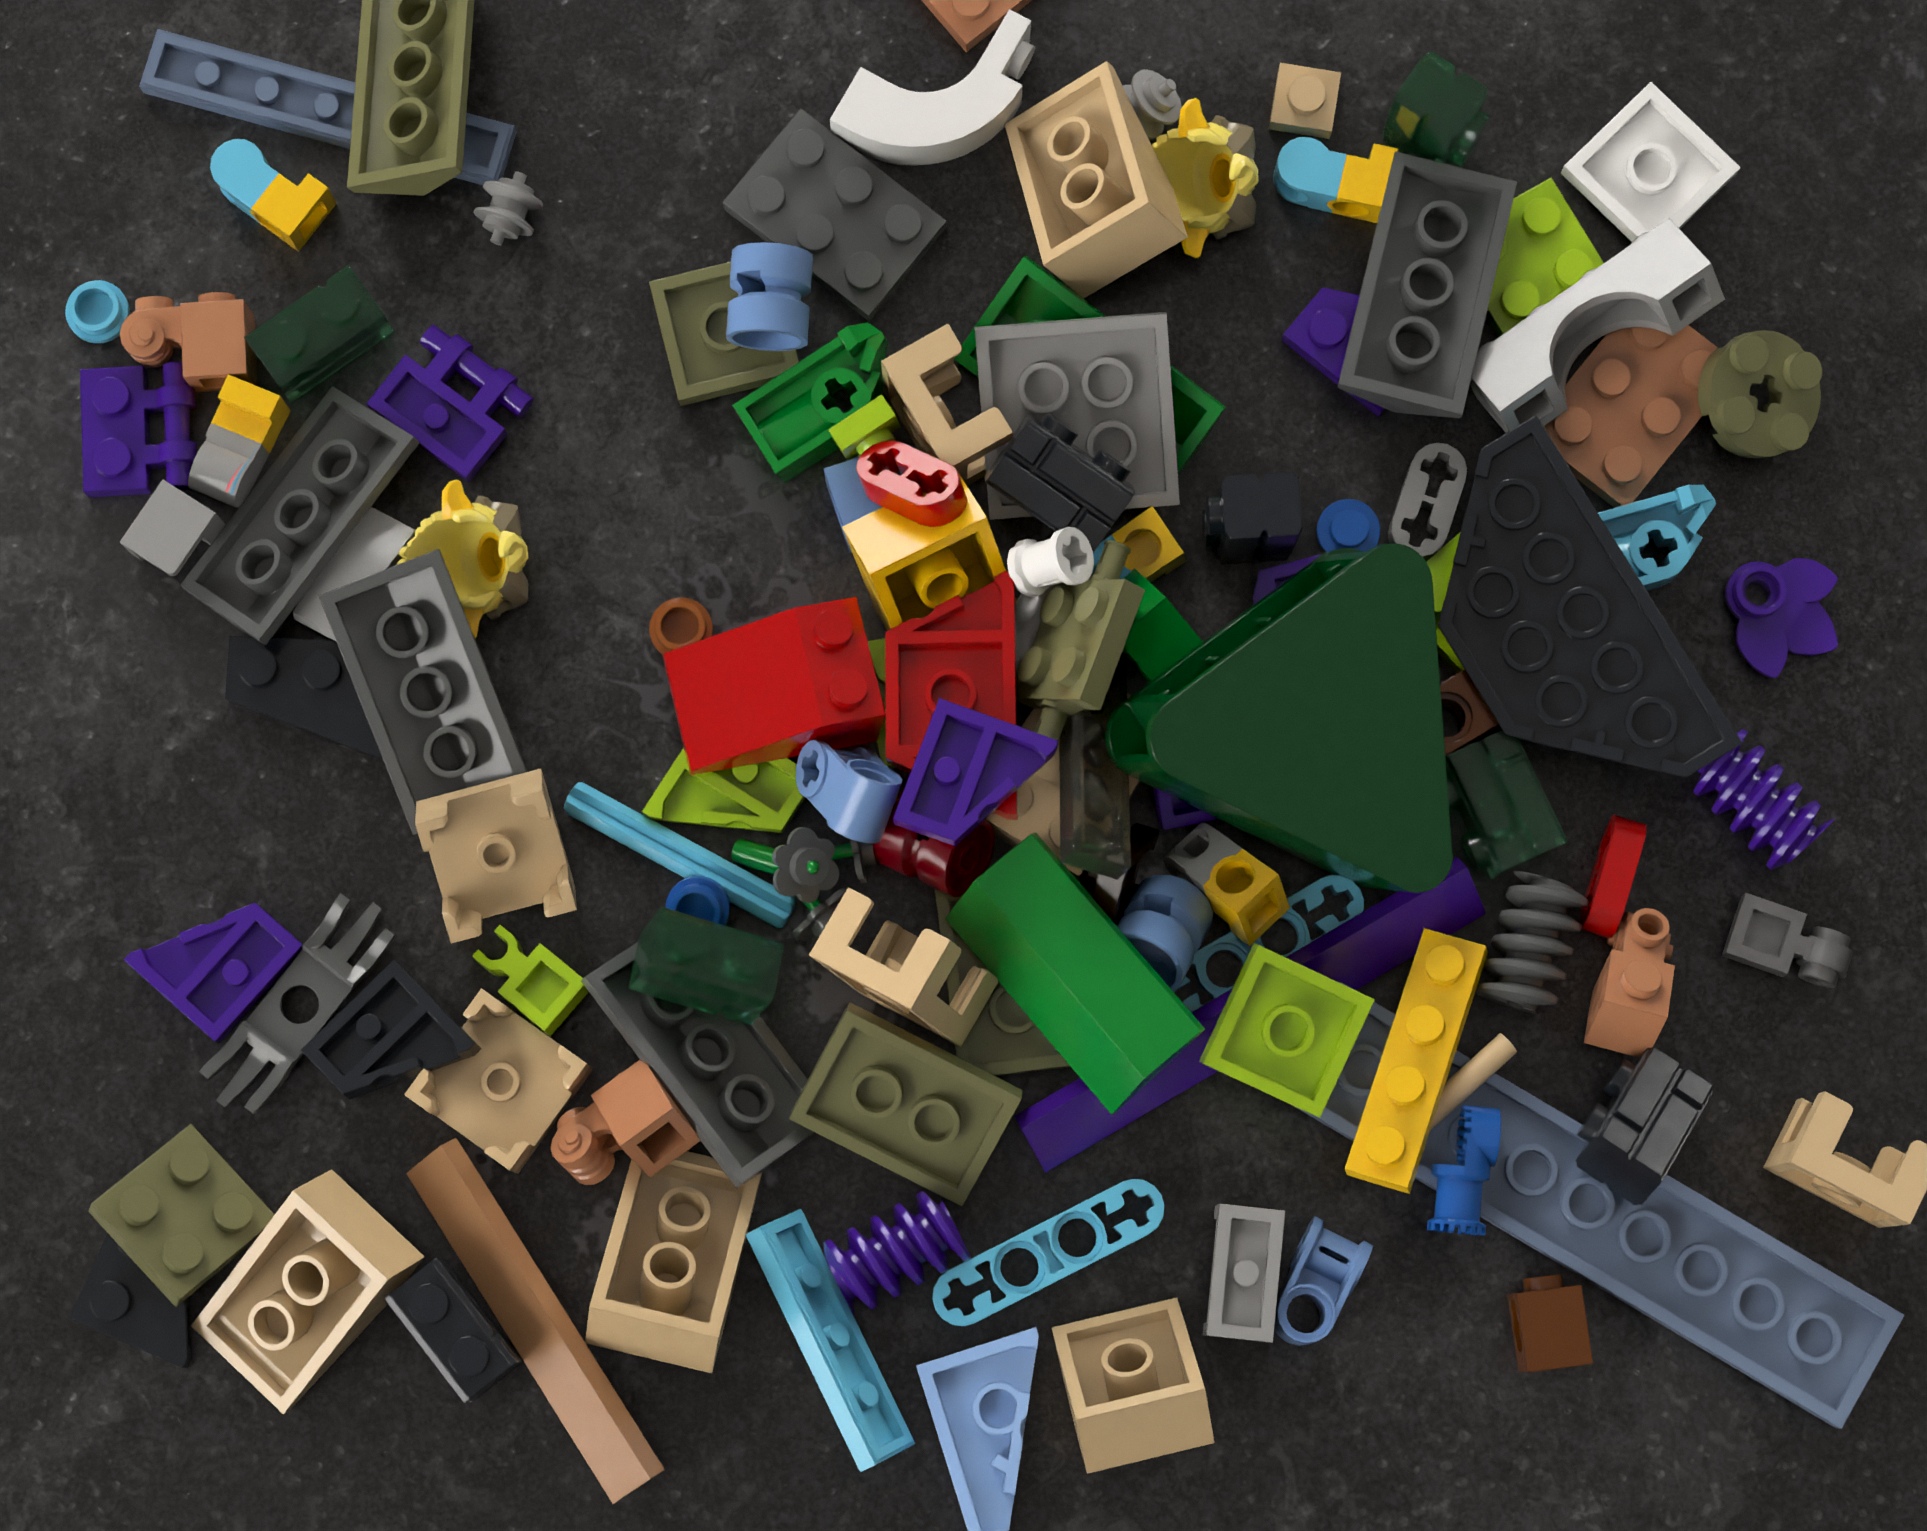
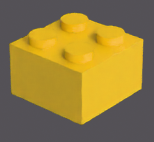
[842,471,1017,631]

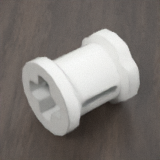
[1007,527,1094,597]

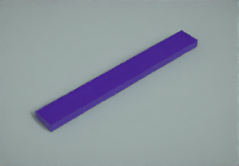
[1014,857,1486,1173]

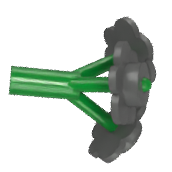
[731,827,878,941]

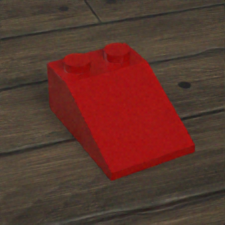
[663,597,886,776]

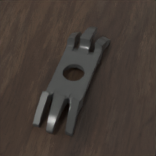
[199,893,396,1115]

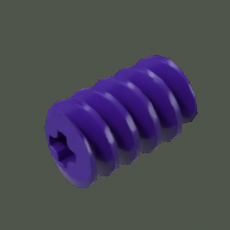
[1693,728,1834,870]
[823,1191,971,1317]

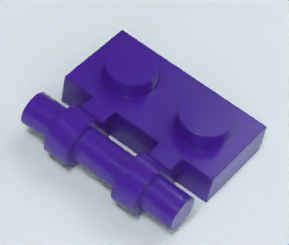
[366,324,534,483]
[80,362,197,497]

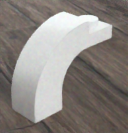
[830,9,1035,166]

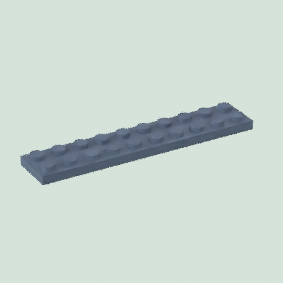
[1292,982,1904,1429]

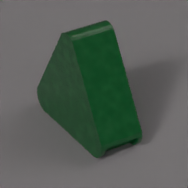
[1105,543,1453,893]

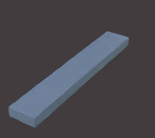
[139,29,517,185]

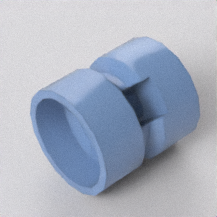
[726,242,813,351]
[1116,875,1213,992]

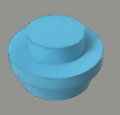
[65,280,130,344]

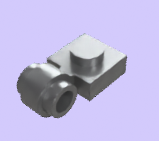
[1722,893,1853,988]

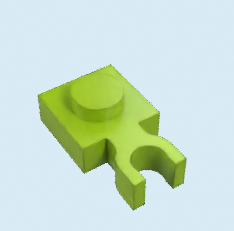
[828,394,901,461]
[472,925,589,1037]

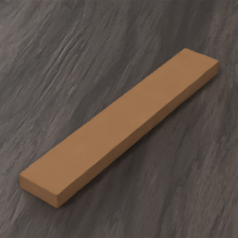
[406,1138,665,1504]

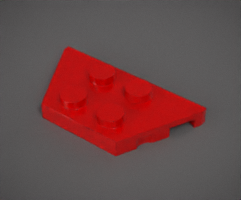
[885,571,1018,820]

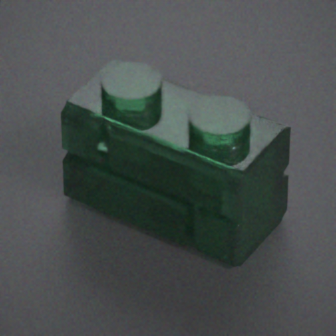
[1382,51,1491,167]
[244,265,394,403]
[1445,730,1568,880]
[629,907,783,1025]

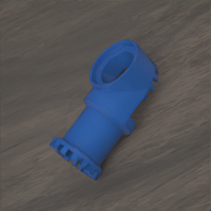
[1427,1105,1501,1236]

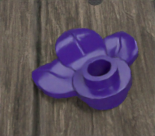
[1725,558,1838,679]

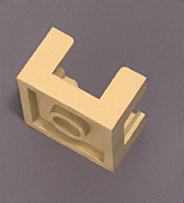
[881,324,1013,486]
[415,768,577,944]
[809,887,999,1047]
[404,988,593,1174]
[1763,1091,1927,1228]

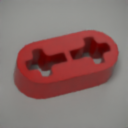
[856,441,967,527]
[1578,814,1646,938]

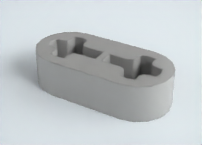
[1388,443,1467,561]

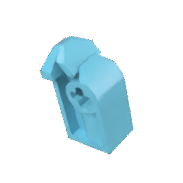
[1598,485,1716,591]

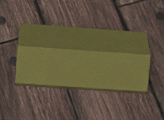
[347,0,474,196]

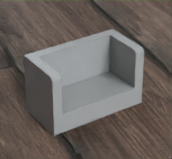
[1202,1204,1285,1343]

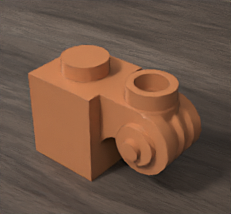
[120,292,257,392]
[1584,908,1675,1058]
[551,1060,701,1185]

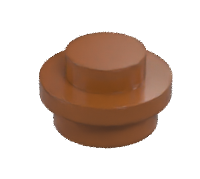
[649,597,713,655]

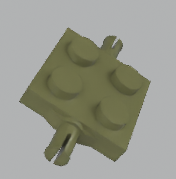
[1016,540,1145,741]

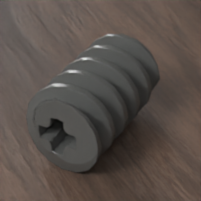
[1475,871,1590,1015]

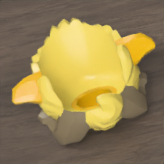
[1152,98,1259,258]
[397,479,529,638]

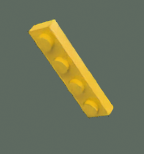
[1345,928,1488,1194]

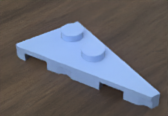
[916,1327,1039,1531]

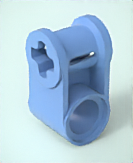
[796,740,902,843]
[1274,1216,1373,1346]

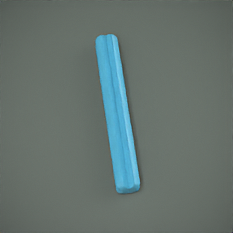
[564,782,796,928]

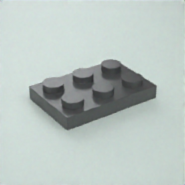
[723,108,947,322]

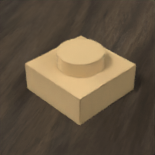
[1269,63,1341,139]

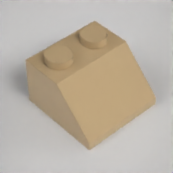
[1051,1297,1215,1474]

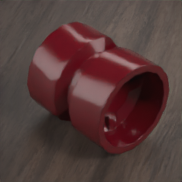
[873,789,995,898]

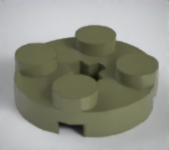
[1698,330,1822,458]

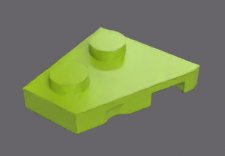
[642,747,806,833]

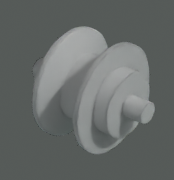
[1123,69,1182,140]
[474,171,543,246]

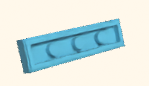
[745,1209,915,1472]

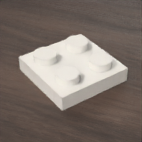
[1561,82,1741,242]

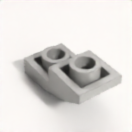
[293,507,415,641]

